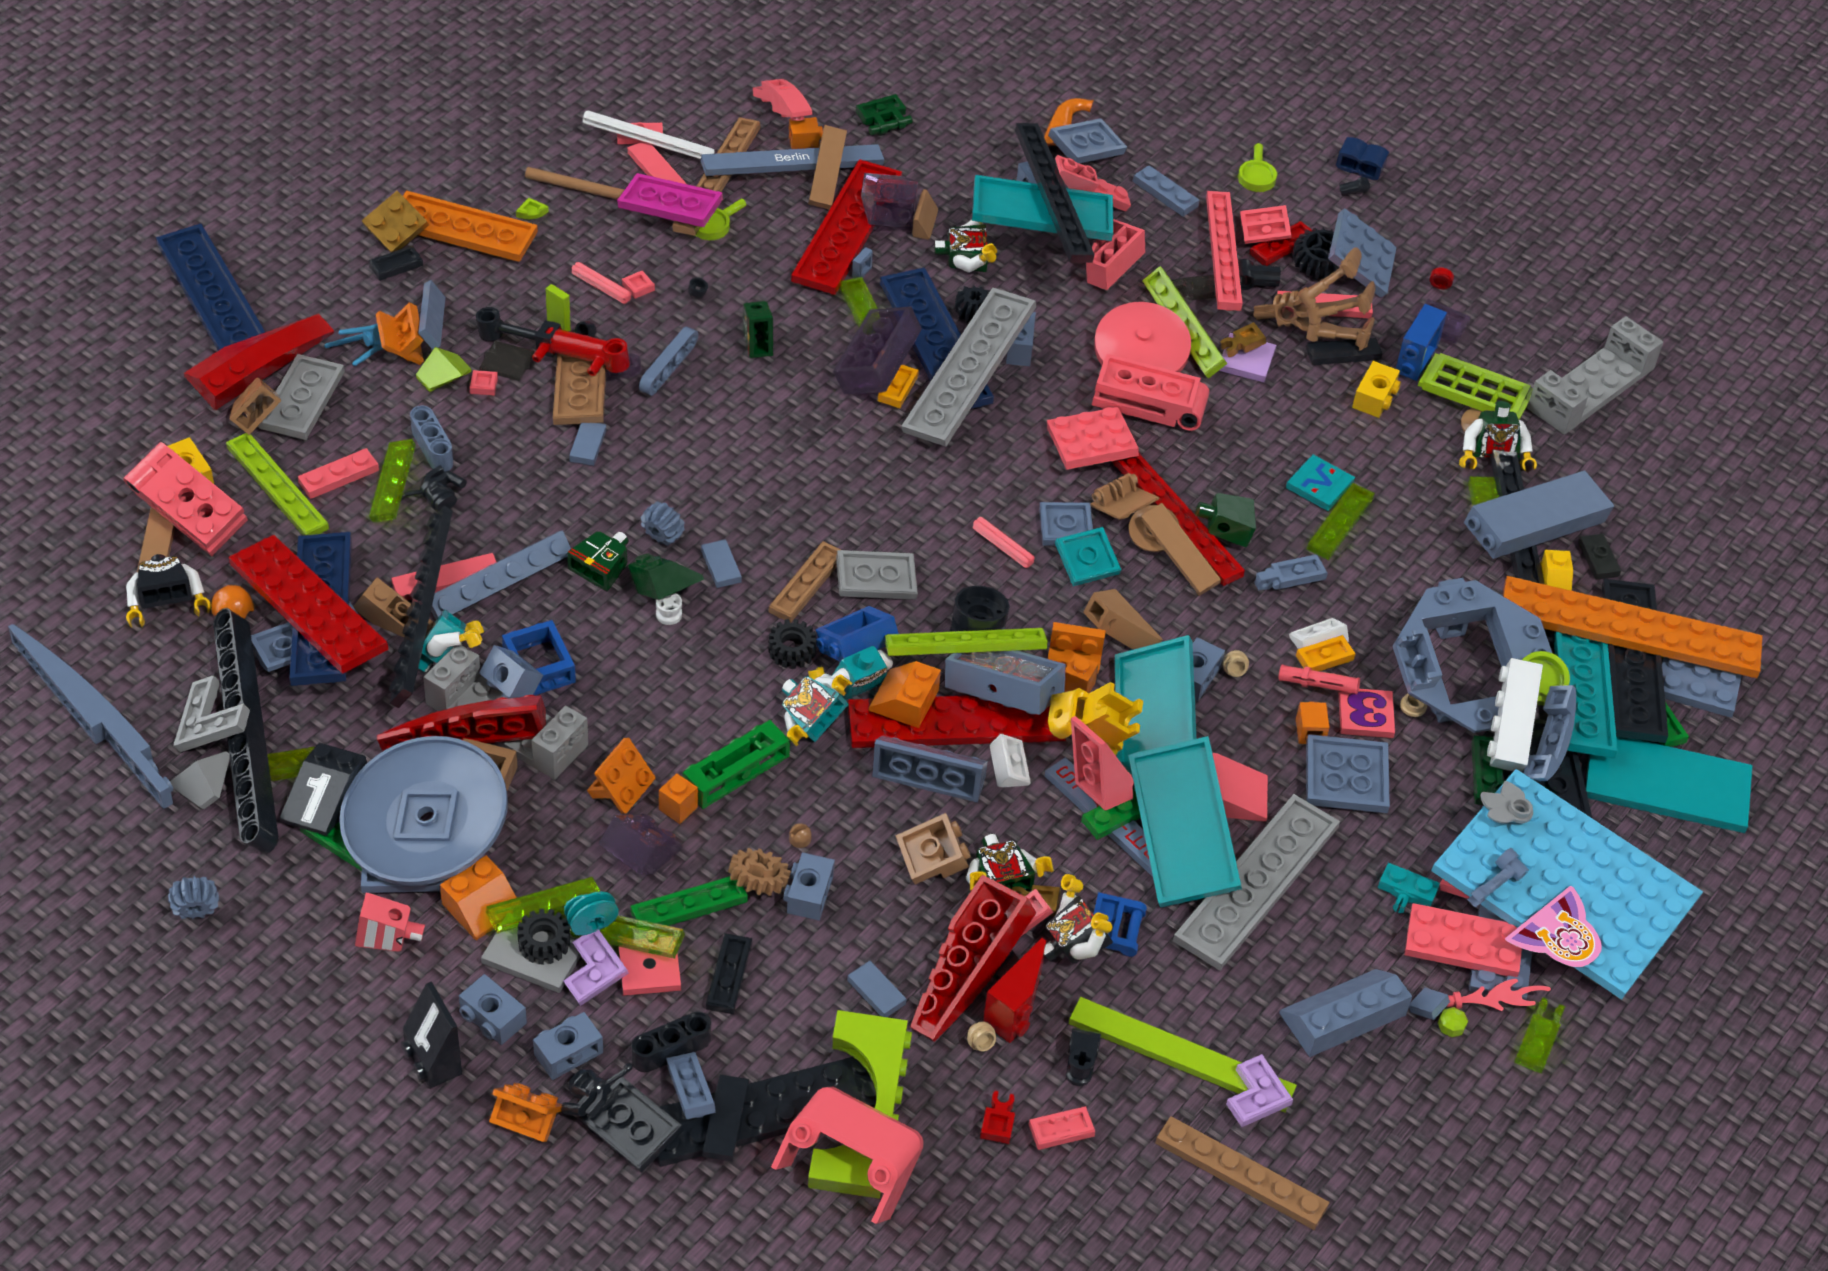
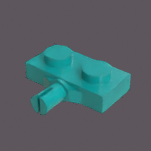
[1378,862,1440,913]

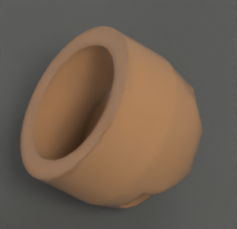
[789,823,812,848]

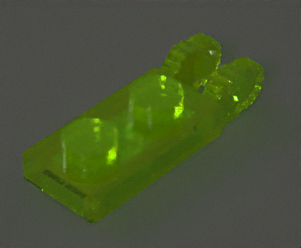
[1514,997,1565,1074]

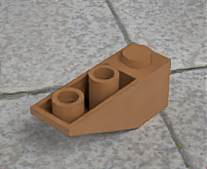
[353,577,434,637]
[1083,589,1163,650]

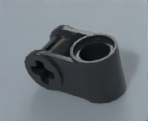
[1066,1028,1101,1086]

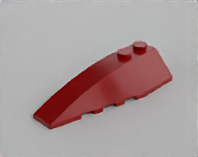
[184,314,334,411]
[377,695,546,752]
[910,875,1036,1042]

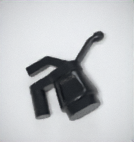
[396,465,467,511]
[561,1063,633,1118]

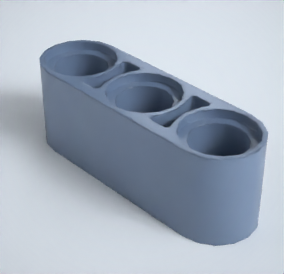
[410,405,454,472]

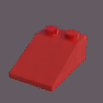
[983,938,1046,1043]

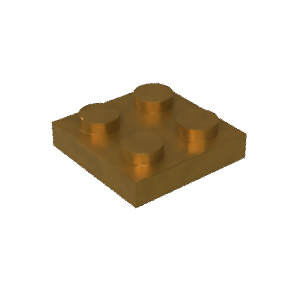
[362,191,429,253]

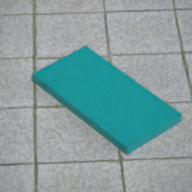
[972,175,1113,241]
[1115,635,1197,778]
[1128,736,1242,908]
[1585,737,1753,833]

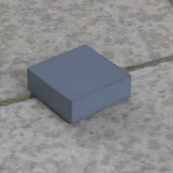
[852,247,873,281]
[1409,988,1450,1020]

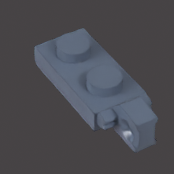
[1254,554,1328,590]

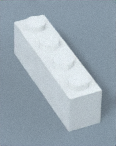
[1487,658,1543,772]

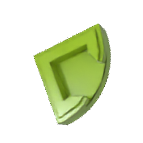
[516,198,549,219]

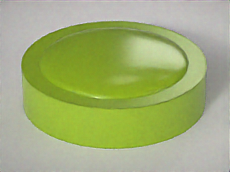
[1522,651,1570,705]

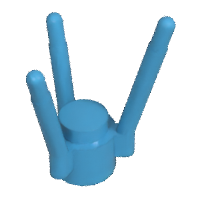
[324,324,383,366]

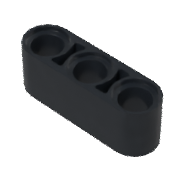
[631,1011,711,1072]

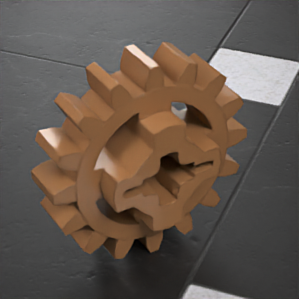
[728,848,791,896]

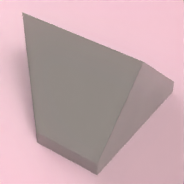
[170,751,230,809]

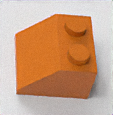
[869,661,941,728]
[440,855,522,940]

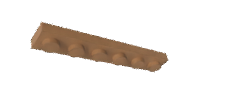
[1155,1116,1329,1230]

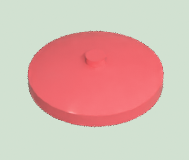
[1094,302,1191,372]

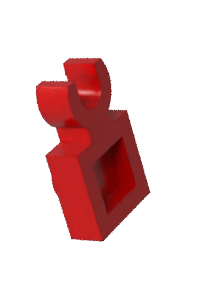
[980,1090,1015,1144]

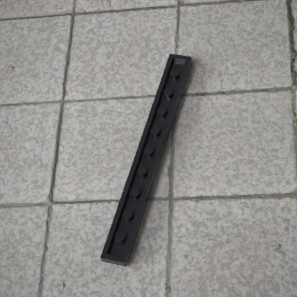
[1015,123,1095,264]
[1490,450,1555,648]
[389,506,453,708]

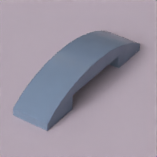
[1524,685,1576,781]

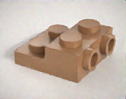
[895,813,971,884]

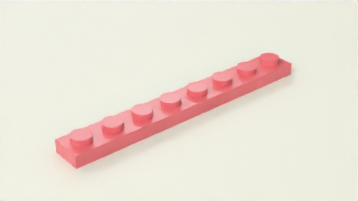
[1206,191,1242,311]

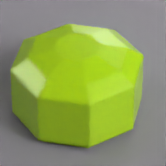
[1437,1007,1468,1037]

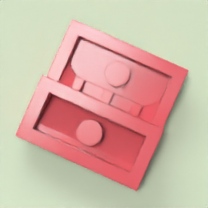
[1240,205,1291,244]

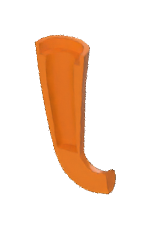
[1044,98,1094,146]

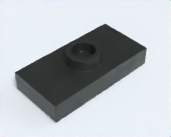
[1578,534,1621,580]

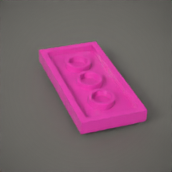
[617,173,723,227]

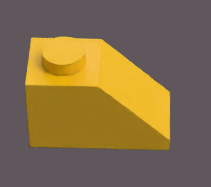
[1540,550,1573,591]

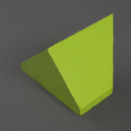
[416,347,471,392]

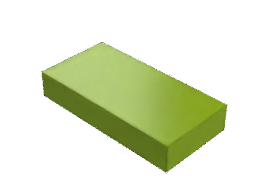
[545,284,571,331]

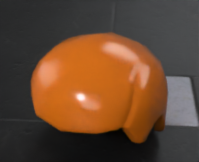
[211,585,254,619]

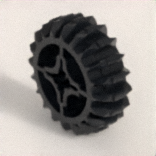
[1292,227,1346,280]

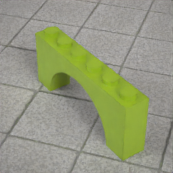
[808,1010,912,1199]

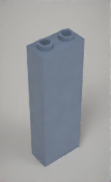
[1464,470,1614,559]

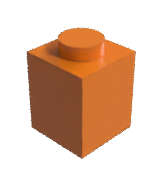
[789,117,823,149]
[1064,653,1099,693]
[1296,702,1329,744]
[659,773,698,824]

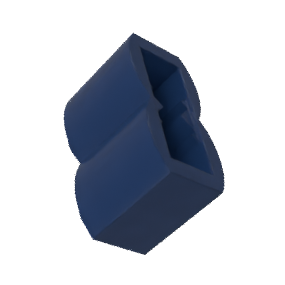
[1336,137,1389,180]

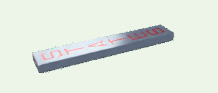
[1045,757,1153,877]

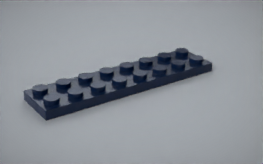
[156,224,265,351]
[880,267,994,409]
[290,532,352,686]

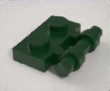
[856,94,913,135]

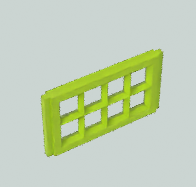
[1418,353,1533,420]

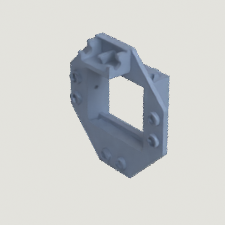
[1392,580,1552,733]

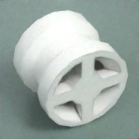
[656,593,682,625]

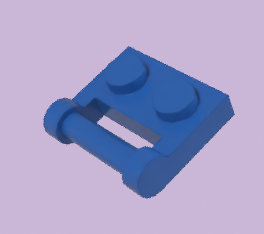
[1093,892,1147,957]

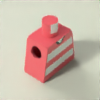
[355,893,425,952]

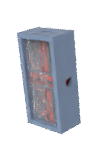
[945,650,1066,715]

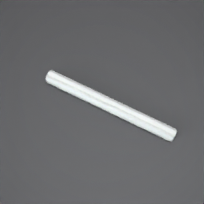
[583,111,715,159]

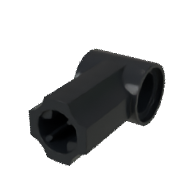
[1238,259,1281,290]

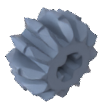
[640,501,685,546]
[168,875,219,920]

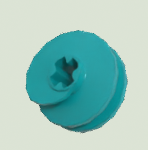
[564,891,619,935]

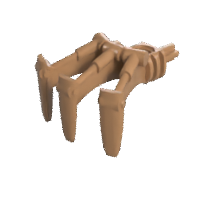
[1253,247,1375,350]

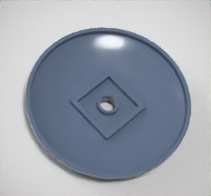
[340,736,508,886]

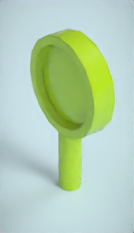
[1238,143,1277,192]
[695,198,746,241]

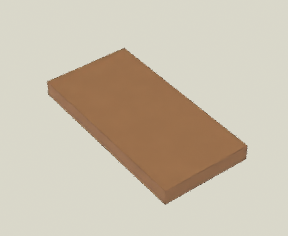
[553,354,607,425]

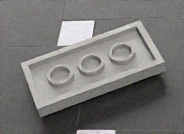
[259,354,345,440]

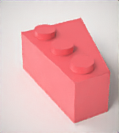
[1086,219,1145,290]

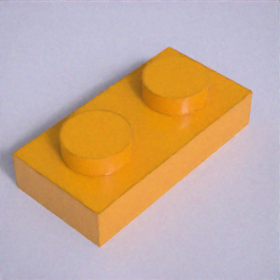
[878,363,919,408]
[1296,635,1356,671]

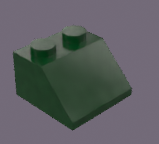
[628,553,704,600]

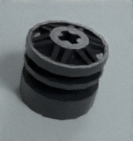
[949,586,1010,632]

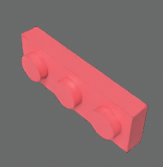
[298,448,379,499]

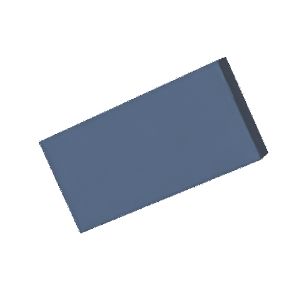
[569,423,606,466]
[701,539,742,588]
[847,961,907,1017]

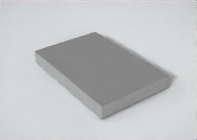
[836,550,918,599]
[481,914,581,993]

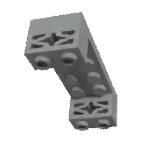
[1527,316,1663,435]
[423,645,588,780]

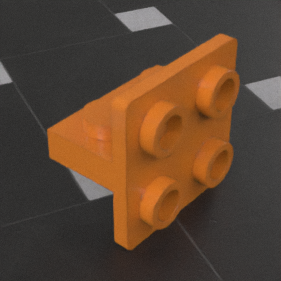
[376,302,424,365]
[1048,622,1106,674]
[587,738,655,814]
[489,1083,562,1142]

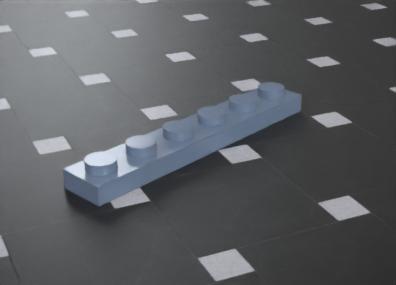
[431,530,571,620]

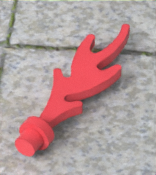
[1446,979,1551,1011]

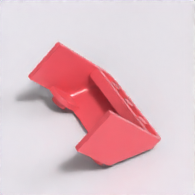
[771,1087,923,1224]

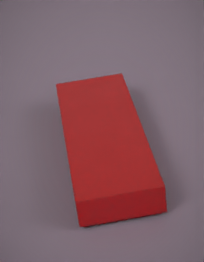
[1249,221,1312,266]

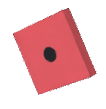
[618,937,681,996]

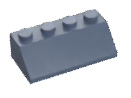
[872,736,988,803]
[1279,969,1412,1057]

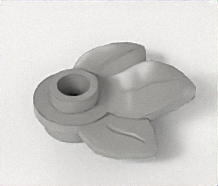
[1480,781,1533,823]

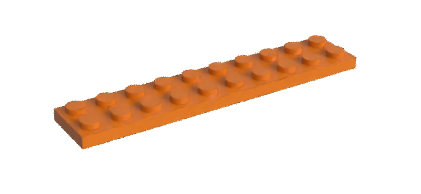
[1503,576,1763,678]

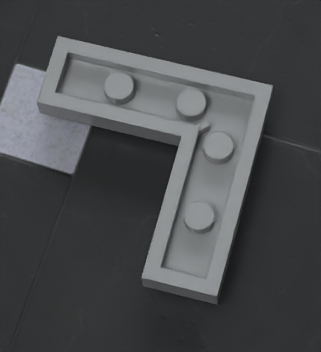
[173,675,250,752]

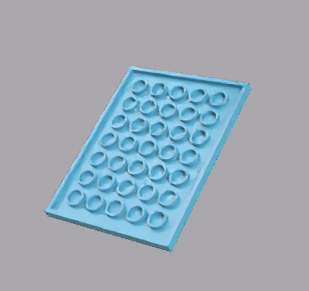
[1431,769,1703,1000]

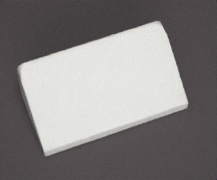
[1289,618,1349,649]
[990,734,1031,787]

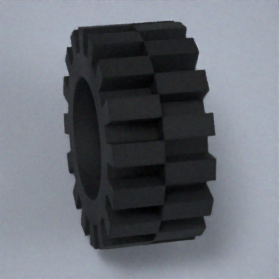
[768,619,817,669]
[517,908,570,965]

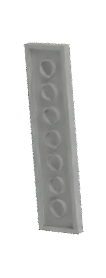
[901,288,1036,446]
[1173,794,1340,970]

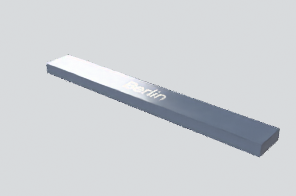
[701,144,884,176]

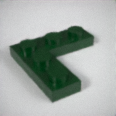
[1472,735,1557,805]

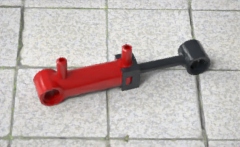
[475,307,630,376]

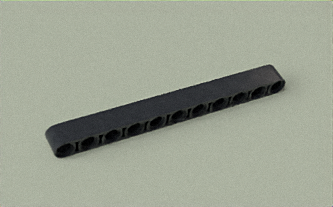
[213,608,279,854]

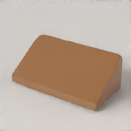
[912,189,938,240]

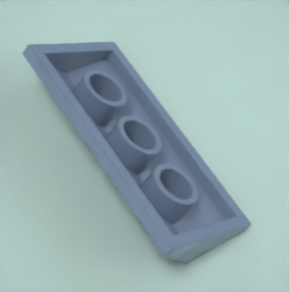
[251,602,358,672]

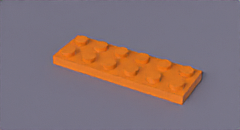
[403,190,538,262]

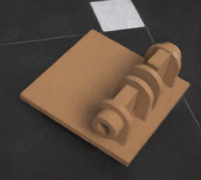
[1090,473,1159,520]

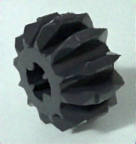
[955,284,991,323]

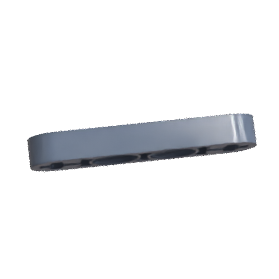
[639,326,699,396]

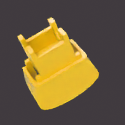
[1048,682,1143,755]

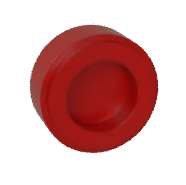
[1429,267,1454,290]

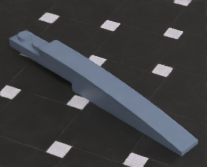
[8,624,173,809]

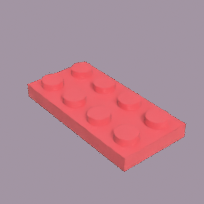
[1404,903,1522,977]

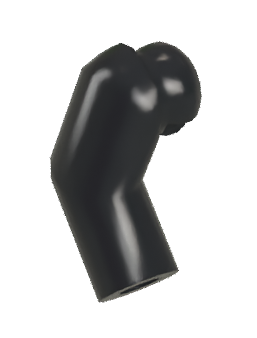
[1339,177,1370,196]

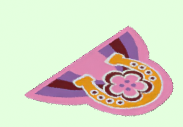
[1505,886,1602,967]

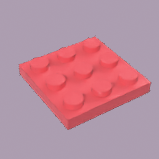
[1047,407,1139,470]

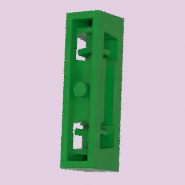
[683,720,790,809]

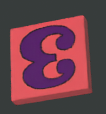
[1339,689,1395,738]

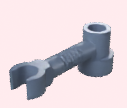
[1467,848,1529,908]

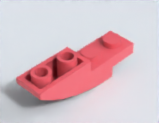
[753,79,812,120]
[1055,155,1131,212]

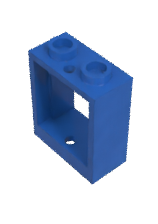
[1396,304,1447,381]
[815,606,899,662]
[502,620,576,695]

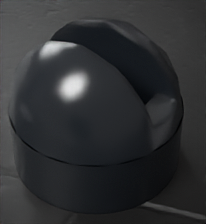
[688,277,708,299]
[575,321,597,337]

